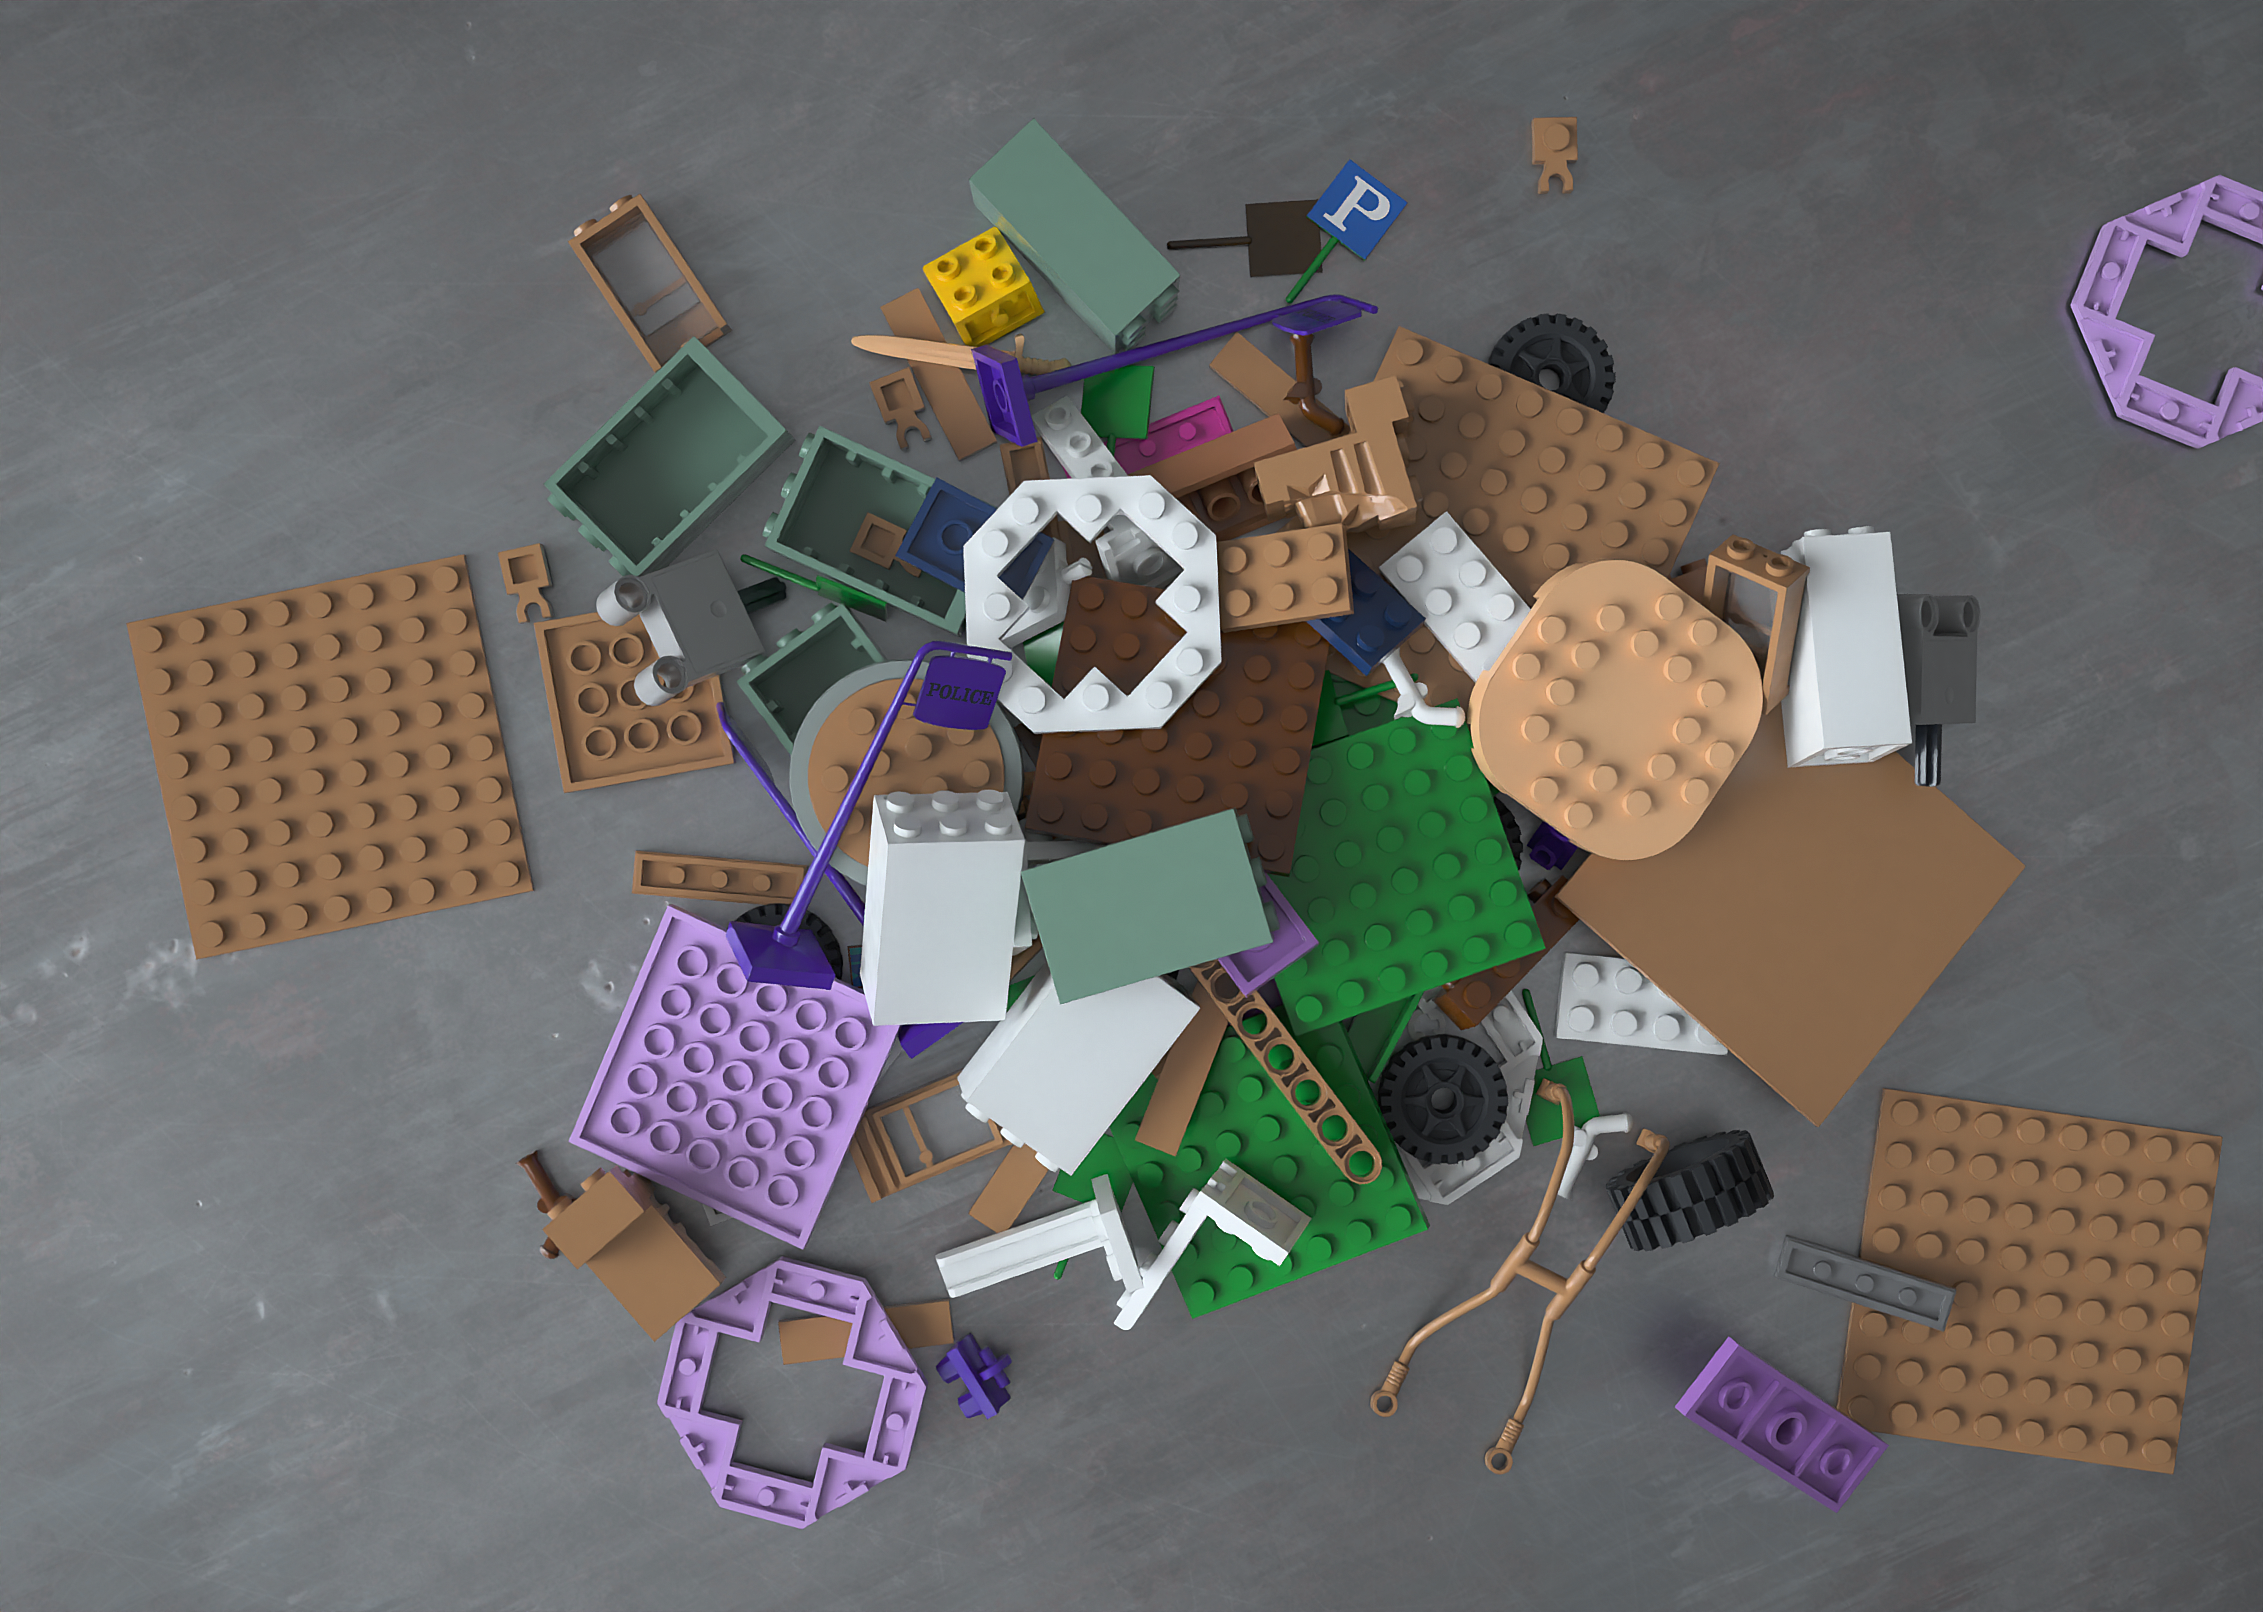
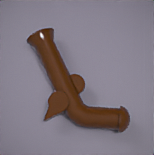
[1283,334,1345,437]
[516,1150,578,1259]

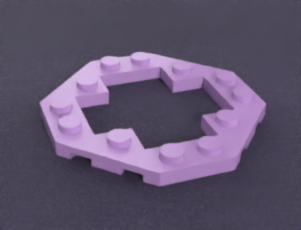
[2070,175,2263,449]
[657,1256,928,1529]

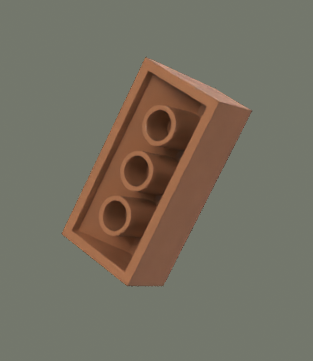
[1128,413,1297,542]

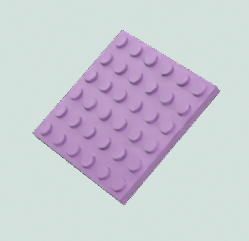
[568,904,902,1250]

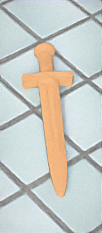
[851,333,1071,376]

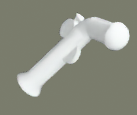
[1382,647,1465,728]
[1558,1112,1633,1200]

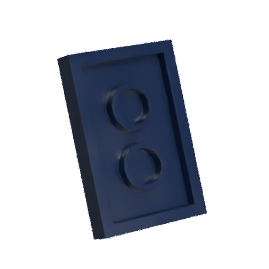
[895,477,1055,600]
[1306,548,1426,676]

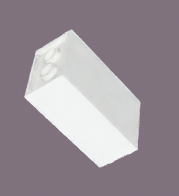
[1770,526,1912,768]
[860,790,1025,1026]
[957,961,1200,1176]

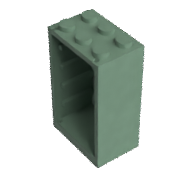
[969,118,1180,354]
[544,336,796,577]
[762,426,998,638]
[736,602,889,755]
[1021,807,1280,1005]

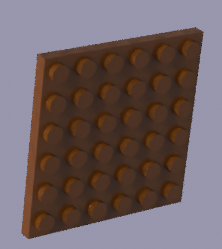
[1025,576,1330,877]

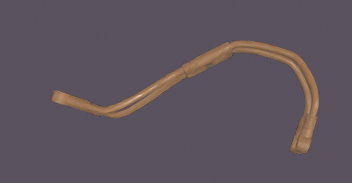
[1370,1078,1670,1475]

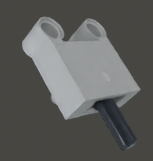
[596,549,787,706]
[1897,594,1981,787]

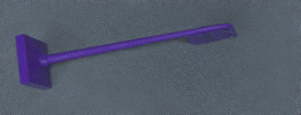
[971,294,1378,447]
[726,641,1012,990]
[716,702,964,1059]

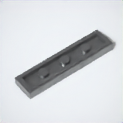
[1774,1235,1957,1331]

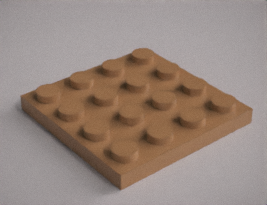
[534,606,736,793]

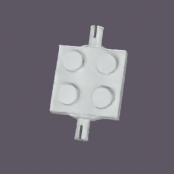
[1000,537,1092,649]

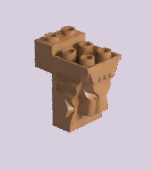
[1254,375,1423,533]
[542,1165,726,1342]

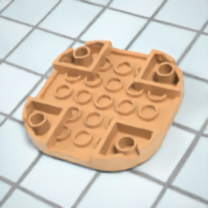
[1467,559,1763,860]

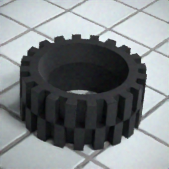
[1605,1130,1774,1251]

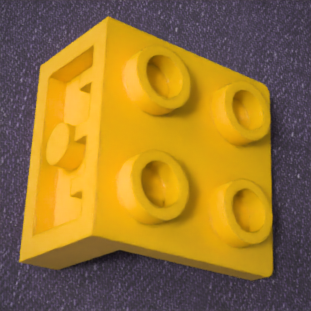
[923,227,1045,347]

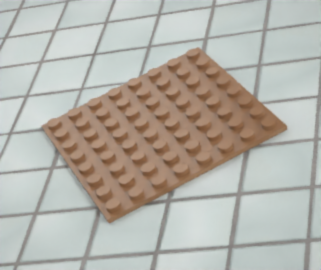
[1325,326,1720,735]
[126,554,535,960]
[1554,640,2026,1127]
[1837,1088,2223,1474]

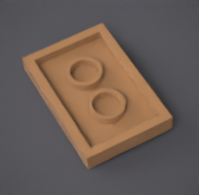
[1217,523,1354,633]

